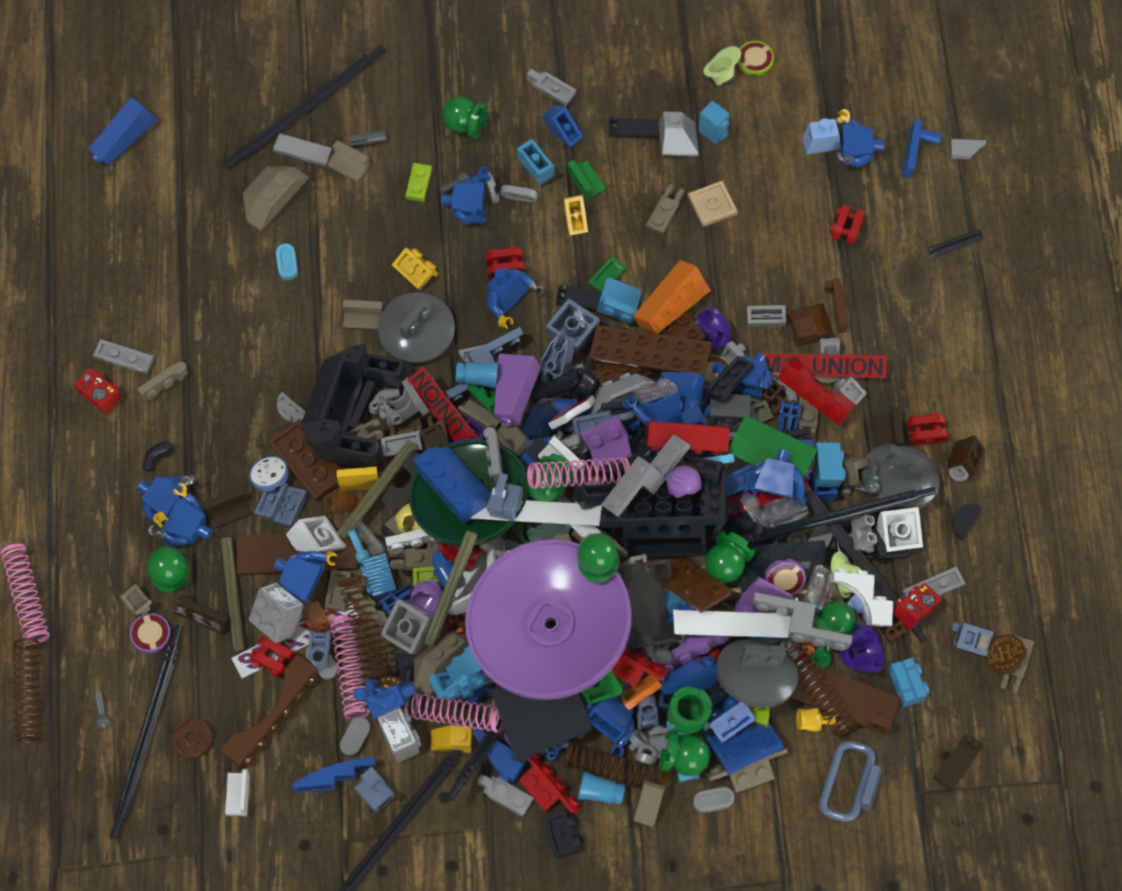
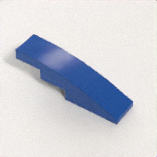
[292,756,376,793]

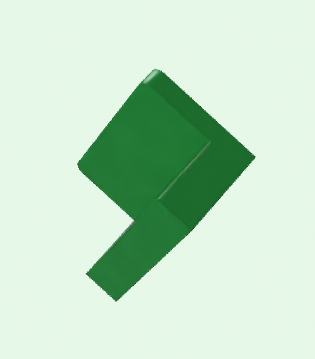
[568,160,605,201]

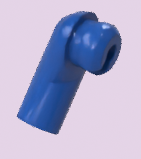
[544,739,570,761]

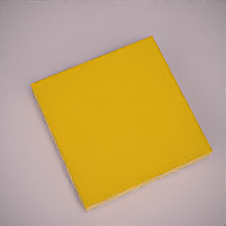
[337,467,379,492]

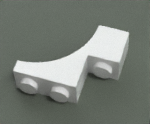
[829,569,893,627]

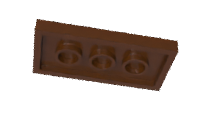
[268,419,342,501]

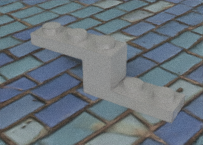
[601,434,690,517]
[751,592,852,651]

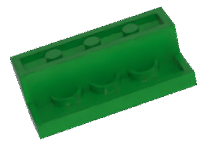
[727,415,818,480]

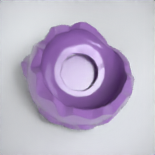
[665,466,701,498]
[411,578,443,615]

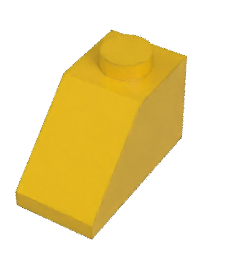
[430,725,473,753]

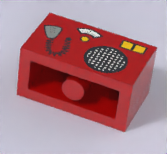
[74,368,121,415]
[893,583,942,630]

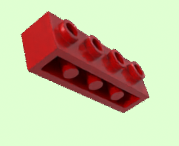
[646,421,730,455]

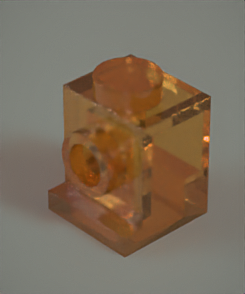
[301,601,331,632]

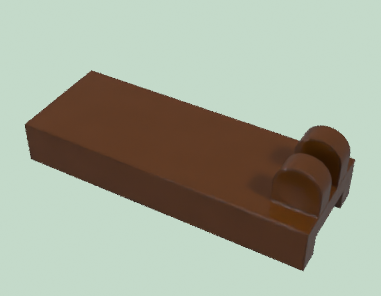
[824,278,848,333]

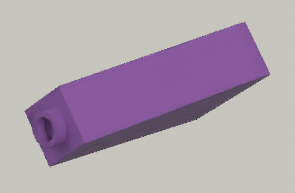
[494,354,541,427]

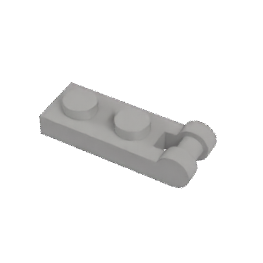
[484,427,503,485]

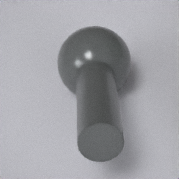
[439,172,471,194]
[94,691,111,730]

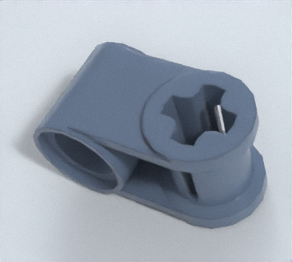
[309,630,331,671]
[637,693,659,730]

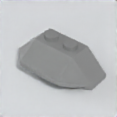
[588,372,663,415]

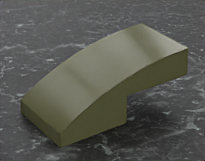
[738,392,774,422]

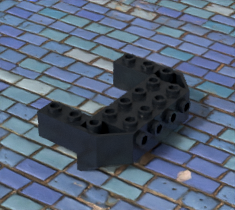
[300,344,407,468]

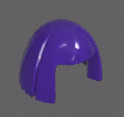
[694,306,731,351]
[839,625,884,673]

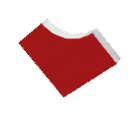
[548,395,596,429]

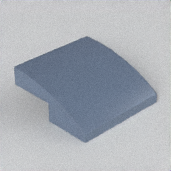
[254,483,309,528]

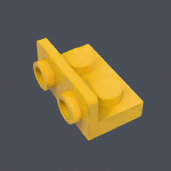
[392,248,439,290]

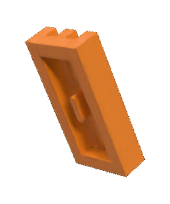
[620,673,662,710]

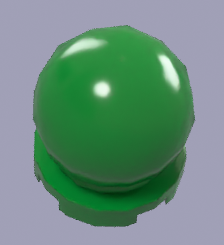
[442,96,488,139]
[526,453,574,502]
[705,531,755,583]
[577,533,619,583]
[147,546,190,593]
[812,601,857,651]
[667,686,712,734]
[659,729,710,776]

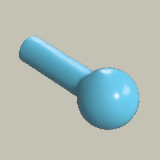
[348,528,371,565]

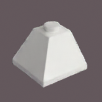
[876,507,923,552]
[286,516,346,552]

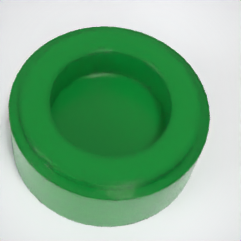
[810,648,831,669]

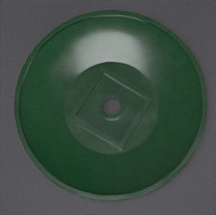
[409,440,529,546]

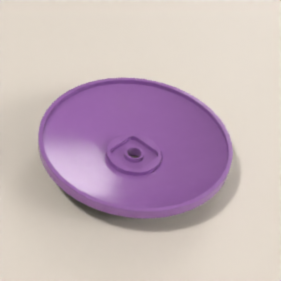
[465,540,632,700]

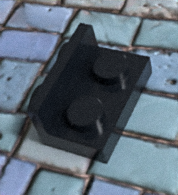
[544,810,584,859]

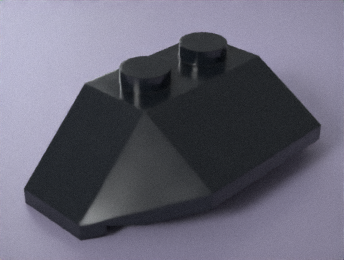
[747,540,826,582]

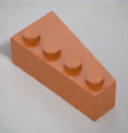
[633,260,711,334]

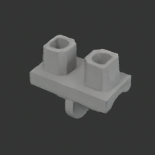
[849,515,877,553]

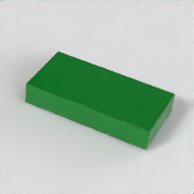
[588,256,627,293]

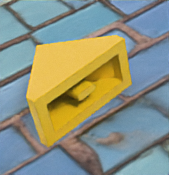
[564,195,588,235]

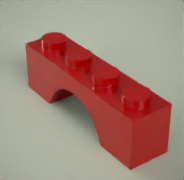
[777,358,856,425]

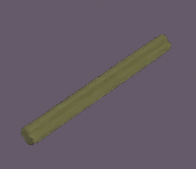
[337,440,417,539]
[424,531,477,647]
[221,537,245,651]

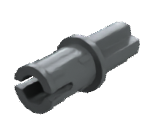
[349,130,387,147]

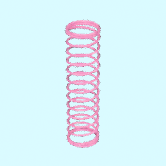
[527,457,630,489]
[0,544,50,644]
[330,615,370,719]
[404,692,504,733]

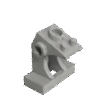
[376,377,430,427]

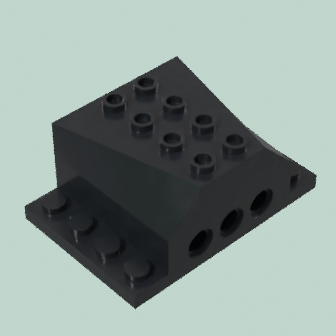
[601,465,726,558]

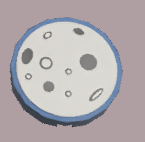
[249,456,289,492]

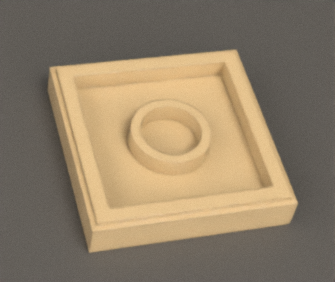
[688,181,738,227]

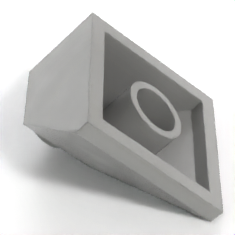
[658,112,699,157]

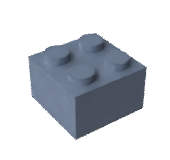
[545,299,600,357]

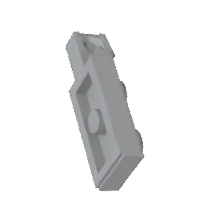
[527,69,576,107]
[477,774,534,817]

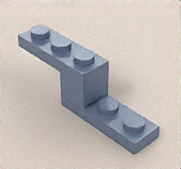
[444,327,523,402]

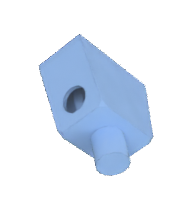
[802,118,841,155]

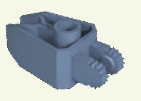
[539,333,574,383]

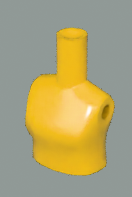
[796,708,836,732]

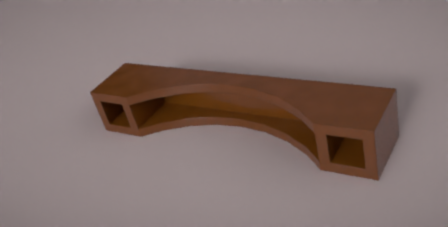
[220,654,318,770]

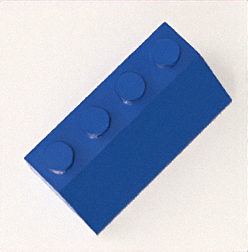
[413,448,491,524]

